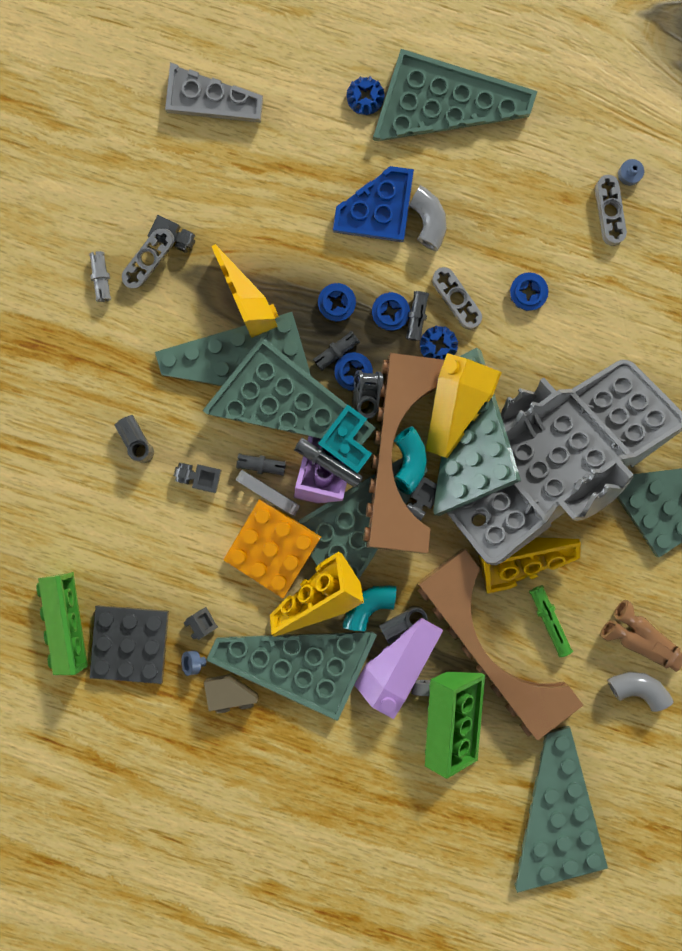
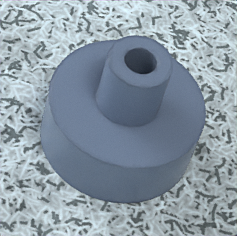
[618,159,644,186]
[181,650,206,676]

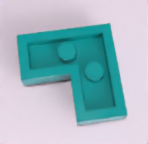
[318,404,372,473]

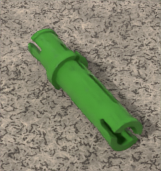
[529,585,573,657]

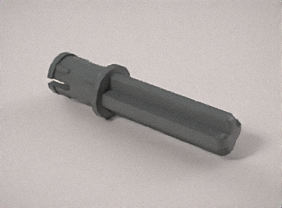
[294,437,363,487]

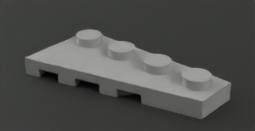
[165,62,263,123]

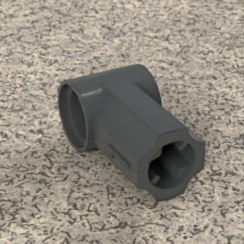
[114,415,154,463]
[379,606,428,644]

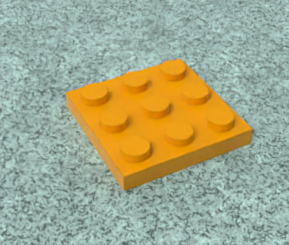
[223,499,322,599]

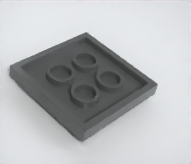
[90,605,169,684]

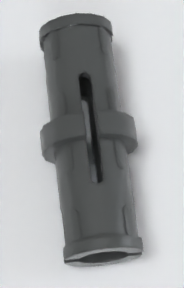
[406,291,429,341]
[313,331,360,371]
[236,453,286,476]

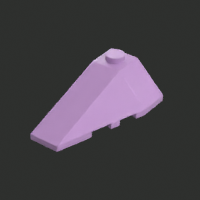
[294,436,347,504]
[354,618,443,719]

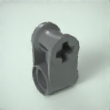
[352,370,383,419]

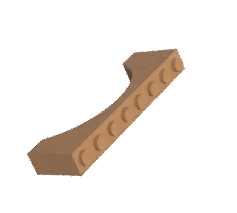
[363,353,445,554]
[417,548,584,741]

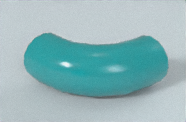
[394,426,427,495]
[343,585,397,631]

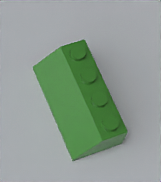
[36,572,88,675]
[425,672,485,779]

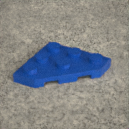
[333,166,414,242]

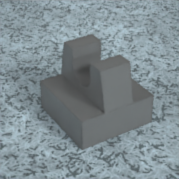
[184,607,218,640]

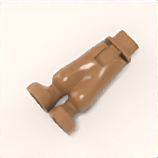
[600,600,682,672]

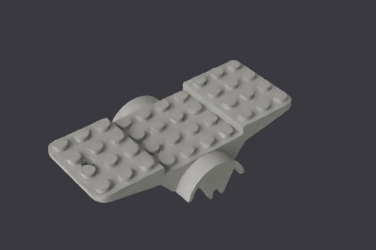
[447,360,682,565]

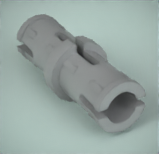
[89,251,111,302]

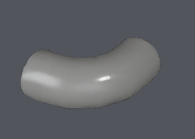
[409,185,447,251]
[607,672,674,712]

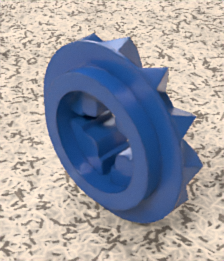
[347,76,384,115]
[510,272,549,311]
[318,283,356,322]
[372,292,410,331]
[420,326,458,360]
[334,352,373,391]

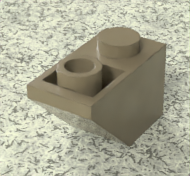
[204,674,259,714]

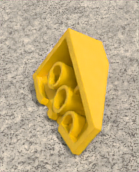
[211,244,279,338]
[426,353,502,458]
[478,538,581,594]
[270,551,364,637]

